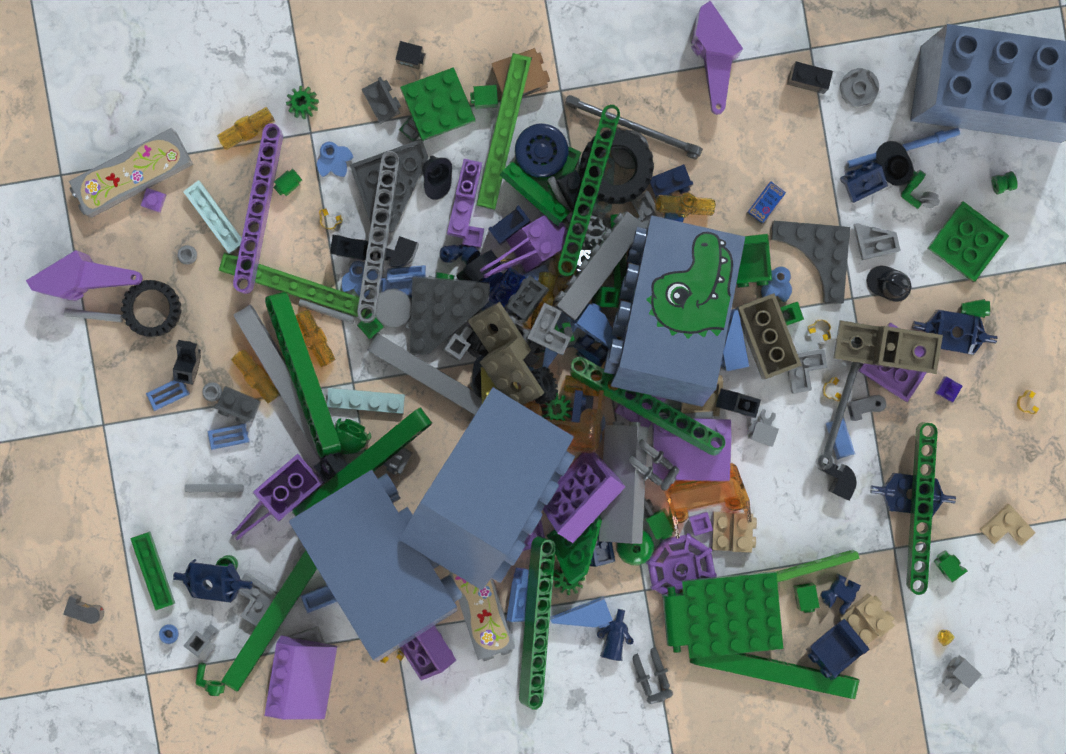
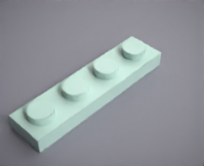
[183,180,242,254]
[327,388,405,414]

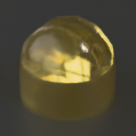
[937,630,955,646]

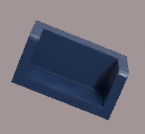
[488,205,530,245]

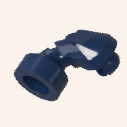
[439,244,480,265]

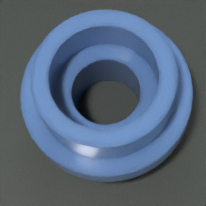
[159,624,179,644]

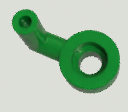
[901,169,926,209]
[195,662,225,696]

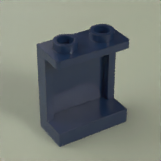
[806,619,870,680]

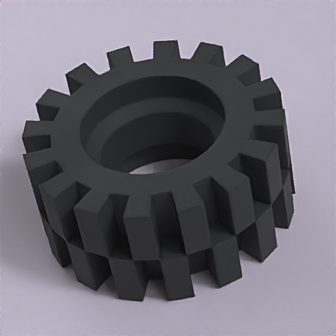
[531,366,558,404]

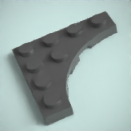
[771,220,850,304]

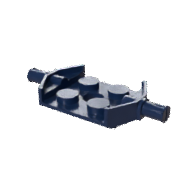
[912,310,998,355]
[870,473,956,517]
[173,559,253,603]

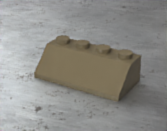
[735,293,802,379]

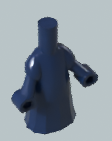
[597,609,634,661]

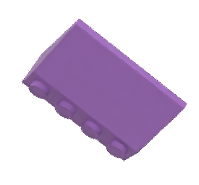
[652,418,732,481]
[543,446,625,543]
[264,635,337,719]

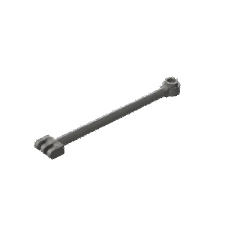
[565,95,703,159]
[816,337,861,470]

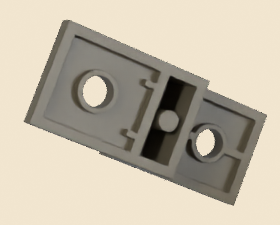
[468,302,544,405]
[833,320,943,374]

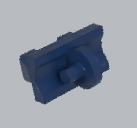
[573,334,608,367]

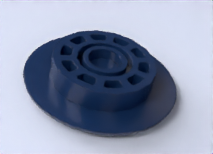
[515,123,569,177]

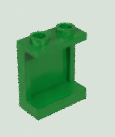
[736,234,772,288]

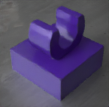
[935,376,963,402]

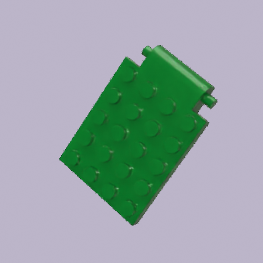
[662,571,784,659]

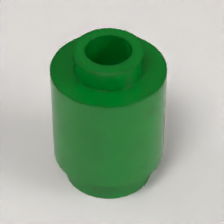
[273,168,303,196]

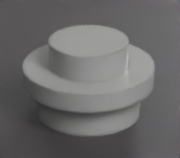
[920,192,940,208]
[177,245,197,265]
[202,382,222,402]

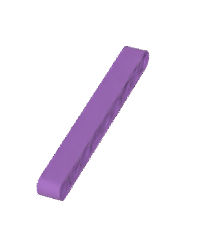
[233,123,283,294]

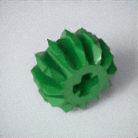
[286,86,319,119]
[540,393,573,426]
[553,566,585,595]

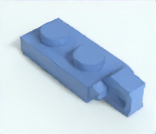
[506,567,529,622]

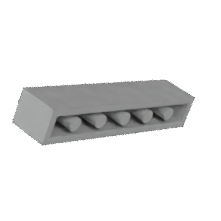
[554,211,646,320]

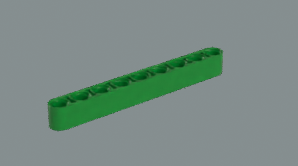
[558,104,620,276]
[265,292,341,458]
[570,357,726,455]
[292,407,432,517]
[906,422,938,595]
[519,536,556,710]
[221,550,317,692]
[689,653,860,699]

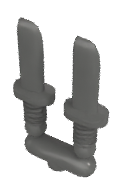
[628,439,679,491]
[633,647,673,704]

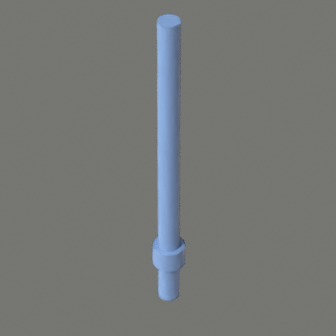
[847,128,960,168]

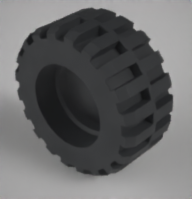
[580,128,654,204]

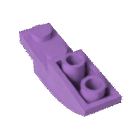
[447,159,483,239]

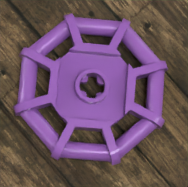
[646,533,717,595]

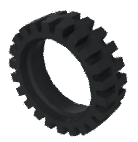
[121,280,181,337]

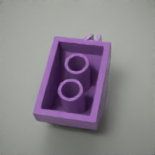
[691,1,743,115]
[480,215,575,278]
[26,250,143,301]
[231,454,323,540]

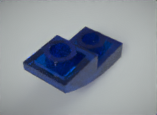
[489,267,526,308]

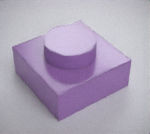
[141,188,167,213]
[462,226,484,248]
[689,512,713,536]

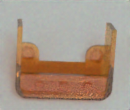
[523,390,605,453]
[664,463,752,539]

